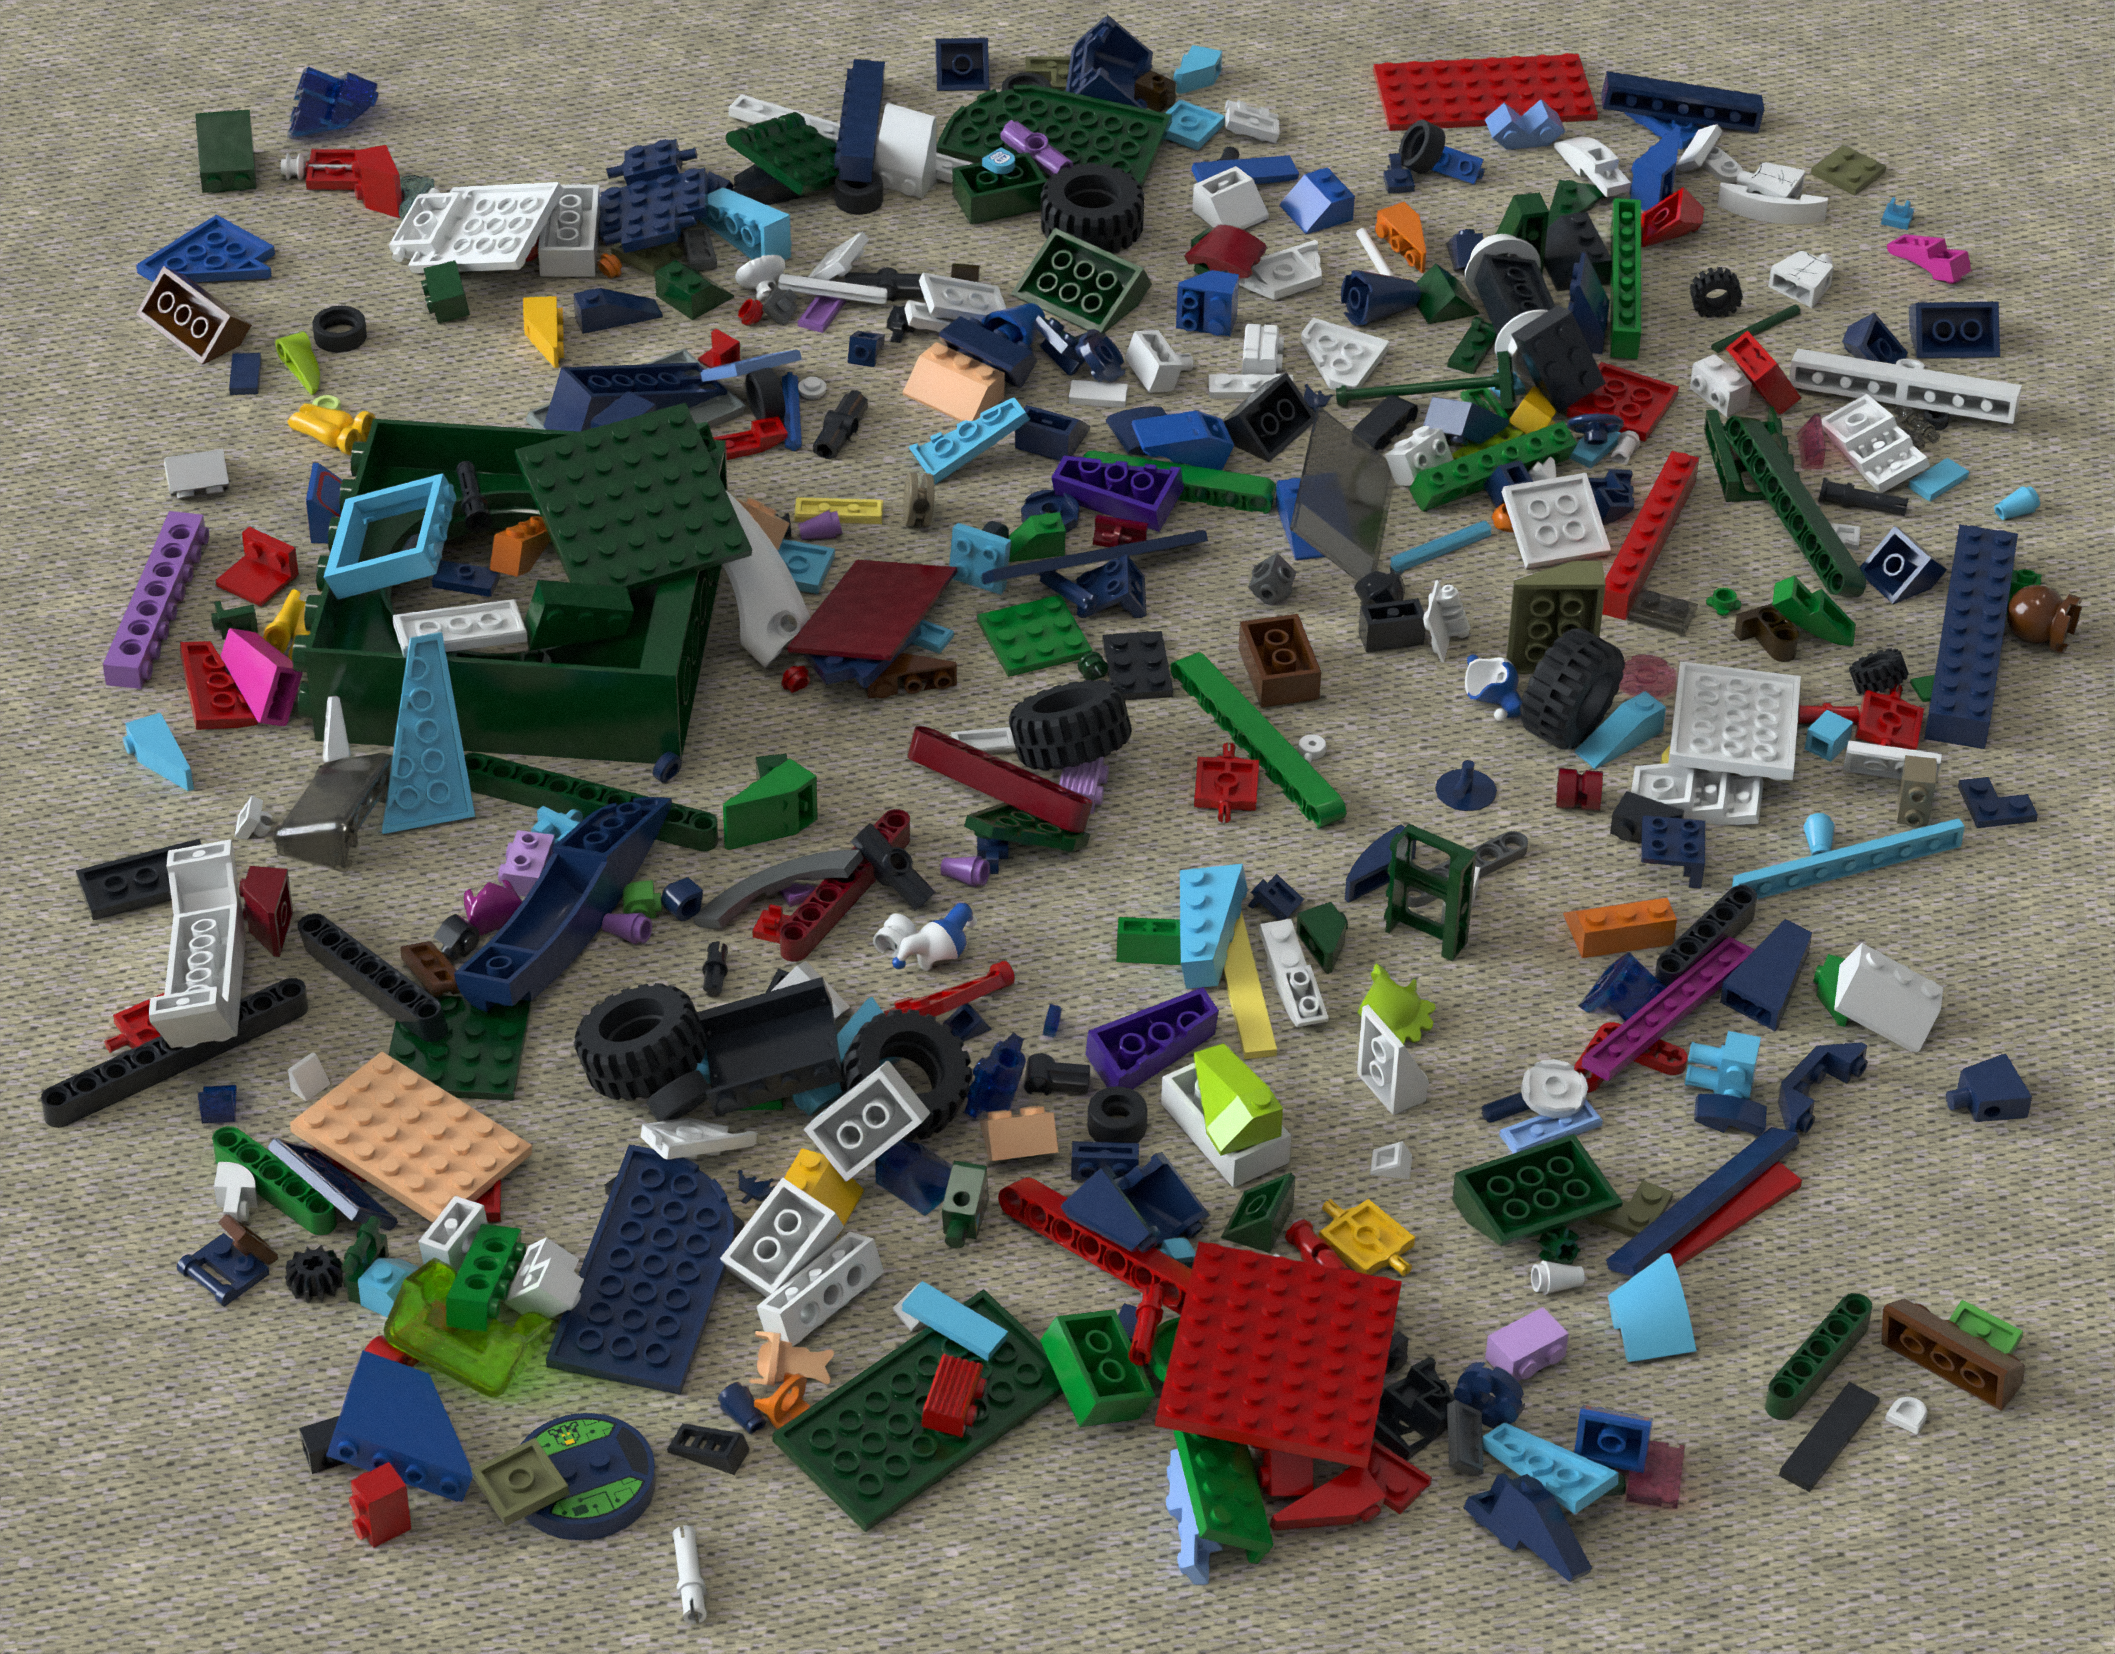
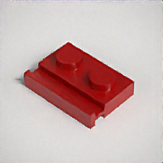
[1344,1441,1432,1514]

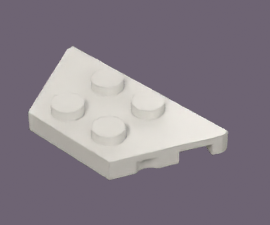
[1225,240,1322,300]
[641,1117,758,1159]

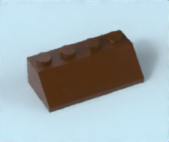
[136,266,252,365]
[1881,1298,2025,1411]

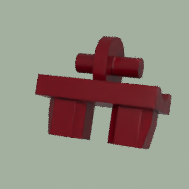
[1092,515,1149,548]

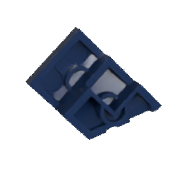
[1588,469,1635,525]

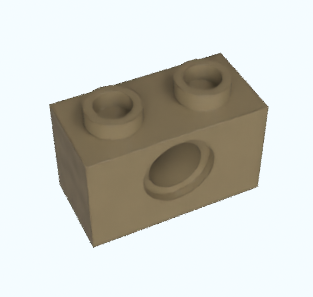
[1897,755,1937,827]

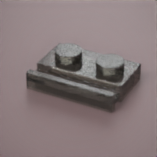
[1627,589,1698,636]

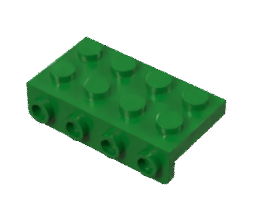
[1173,1430,1274,1564]

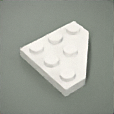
[1301,318,1389,390]

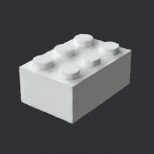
[804,1061,931,1182]
[720,1177,844,1298]

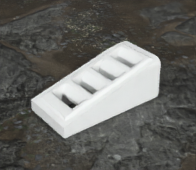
[323,696,351,762]

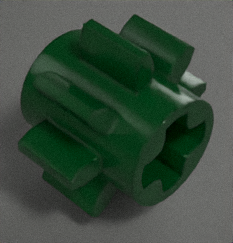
[1537,1226,1581,1264]

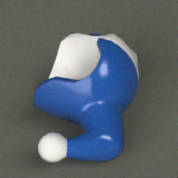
[1465,654,1523,721]
[892,903,977,971]

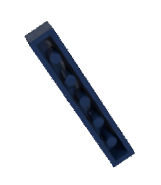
[1601,71,1764,133]

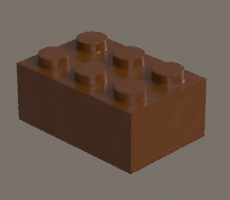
[1238,614,1321,708]

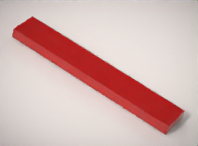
[1650,1161,1802,1268]

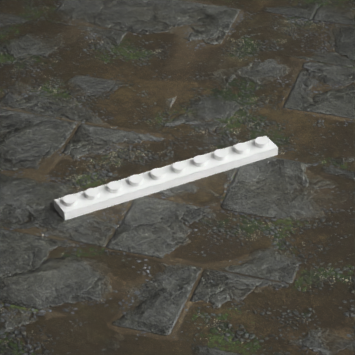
[729,95,973,183]

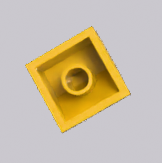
[784,1148,864,1238]

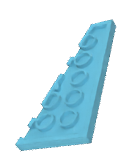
[382,632,475,834]

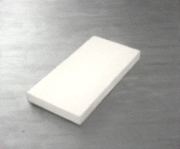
[393,599,527,658]

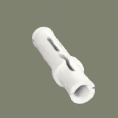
[672,1525,707,1624]

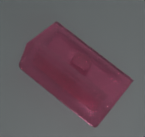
[1797,413,1826,470]

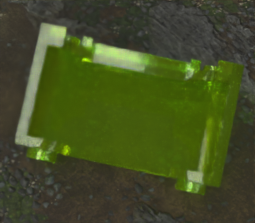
[384,1257,555,1398]

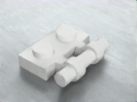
[1225,100,1279,143]

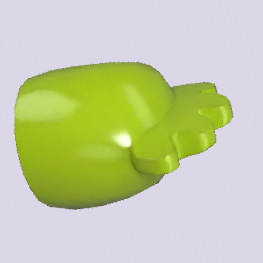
[1357,964,1436,1045]

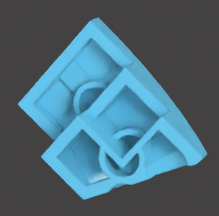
[1608,1253,1696,1362]

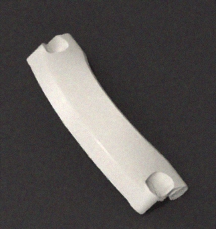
[722,491,810,668]

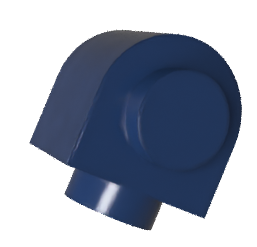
[661,877,703,921]

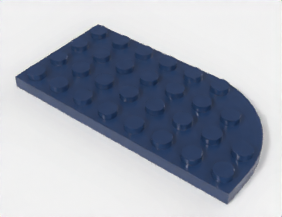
[546,1144,735,1395]

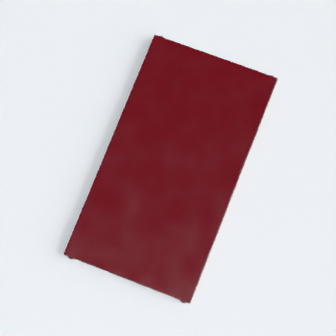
[787,559,958,661]

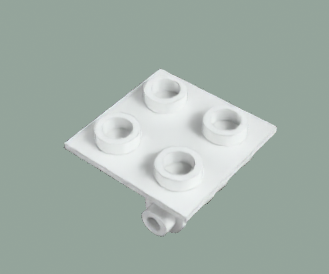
[1423,580,1470,663]

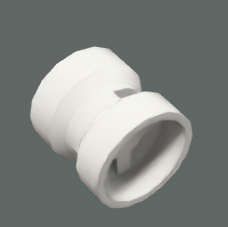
[873,914,916,958]

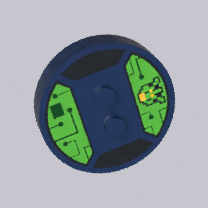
[520,1413,656,1540]

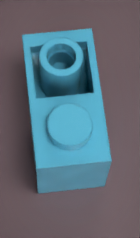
[1173,45,1222,94]

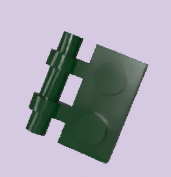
[341,1216,389,1304]

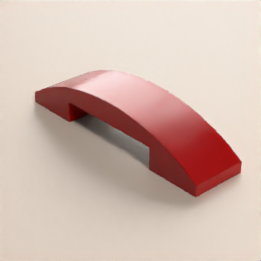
[713,416,788,460]

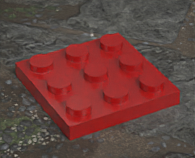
[1567,362,1679,442]

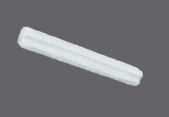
[778,274,888,305]

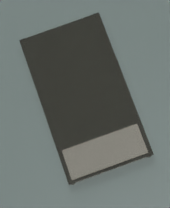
[1290,407,1394,581]

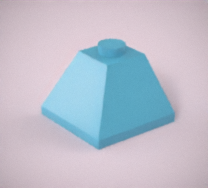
[358,1258,453,1326]

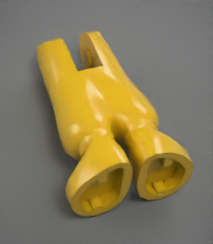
[288,403,376,456]
[263,589,310,660]

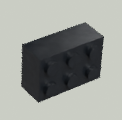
[1511,305,1605,413]

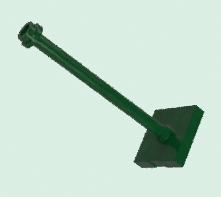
[1336,351,1516,410]

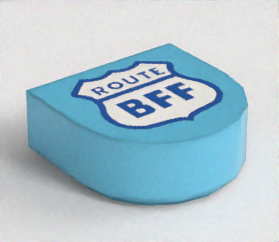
[982,147,1015,174]

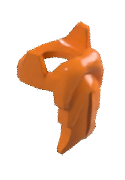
[754,1372,810,1429]

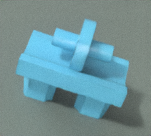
[531,806,583,844]

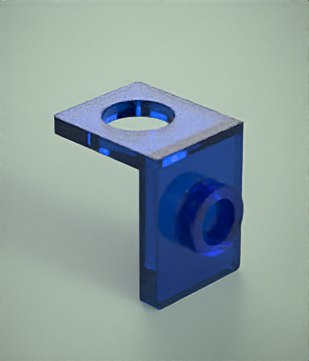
[198,1085,237,1124]

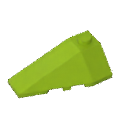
[1194,1043,1283,1156]

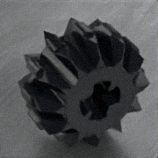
[285,1245,344,1303]

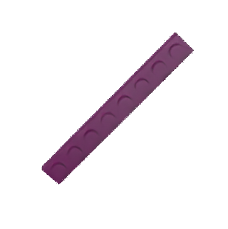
[1581,936,1754,1081]

